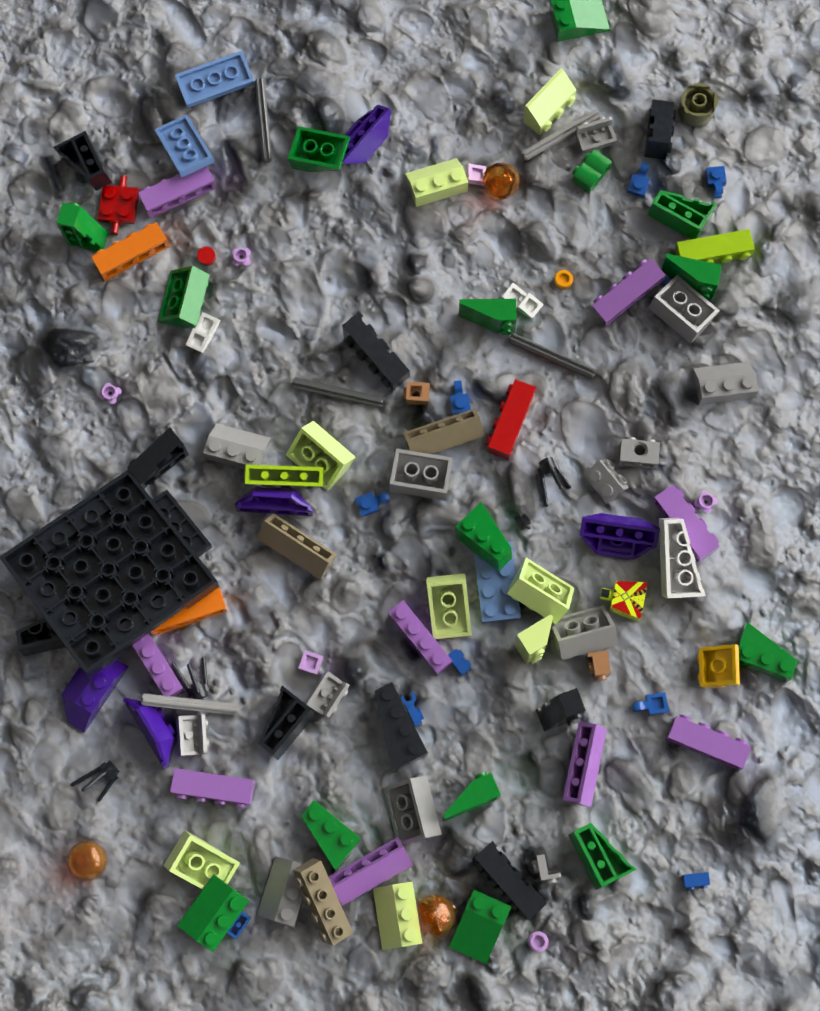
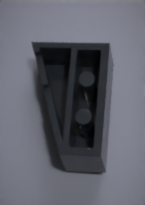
[644,99,676,160]
[53,131,112,191]
[127,427,189,489]
[258,685,316,760]
[536,688,586,732]

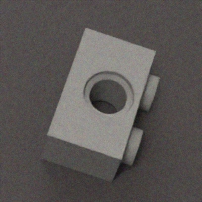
[618,437,660,469]

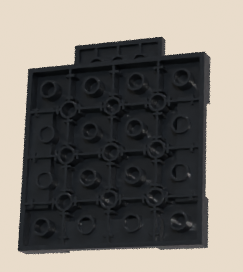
[0,470,219,679]

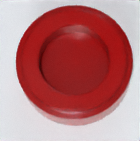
[197,246,216,266]

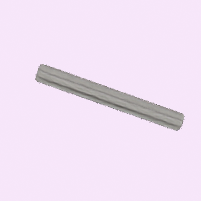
[521,110,601,160]
[141,693,239,715]

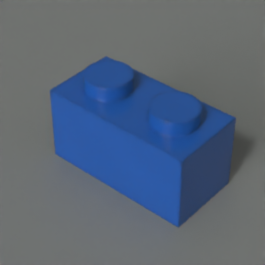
[448,648,472,677]
[682,872,710,890]
[227,911,251,939]

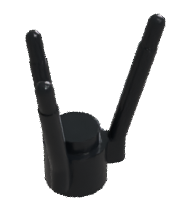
[537,457,571,507]
[171,657,210,699]
[71,760,120,802]

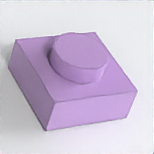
[467,164,486,186]
[298,650,324,675]

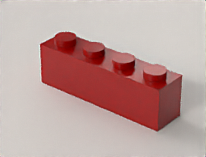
[485,379,536,460]

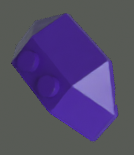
[342,105,391,164]
[235,485,313,516]
[579,513,660,560]
[61,660,129,733]
[123,698,176,769]

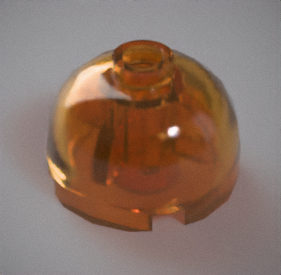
[482,162,520,200]
[66,840,108,881]
[418,894,456,937]

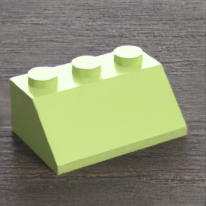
[523,68,576,135]
[405,158,468,207]
[285,421,355,491]
[507,558,574,624]
[514,614,553,664]
[373,881,422,950]

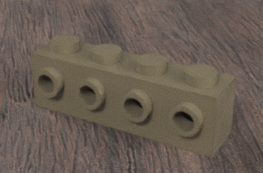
[403,408,485,454]
[257,513,337,580]
[293,858,353,946]

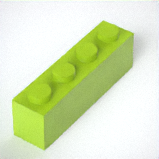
[675,229,755,263]
[244,465,323,487]

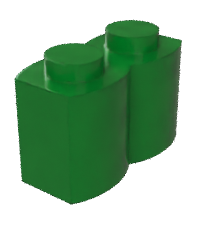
[572,149,612,194]

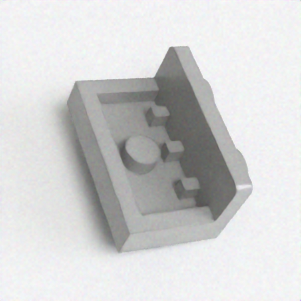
[575,117,617,154]
[583,459,629,504]
[305,670,350,718]
[176,714,209,757]
[531,854,561,885]

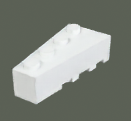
[659,518,706,598]

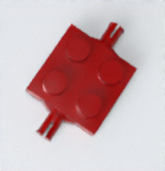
[97,175,140,236]

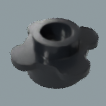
[514,512,531,531]

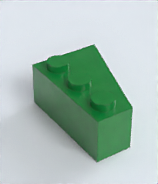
[647,190,717,239]
[56,202,109,252]
[455,502,512,572]
[737,622,798,682]
[301,800,362,871]
[568,823,637,890]

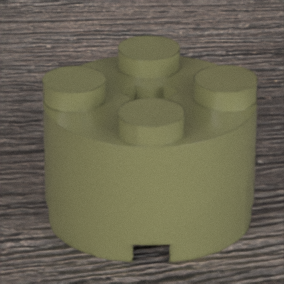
[678,83,718,126]

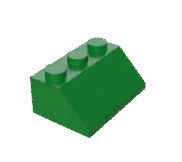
[157,266,210,328]
[177,874,249,952]

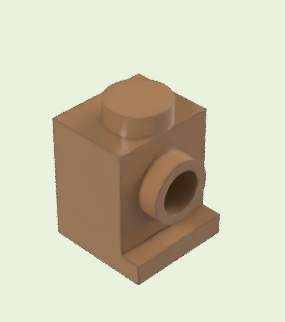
[402,382,430,407]
[586,650,611,681]

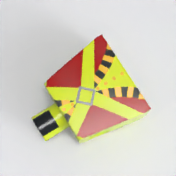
[600,581,648,622]

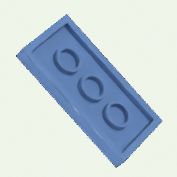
[175,51,255,108]
[154,114,215,178]
[473,542,521,623]

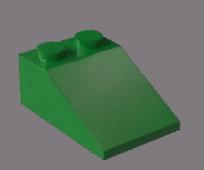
[549,0,610,42]
[287,126,350,172]
[661,253,722,300]
[459,298,517,335]
[443,771,501,822]
[449,890,511,964]

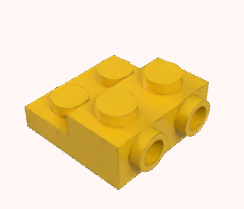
[697,644,740,689]

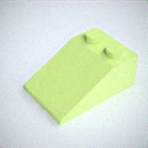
[427,573,472,639]
[164,830,240,889]

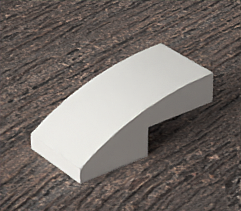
[501,283,543,319]
[186,312,221,353]

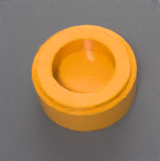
[554,270,573,290]

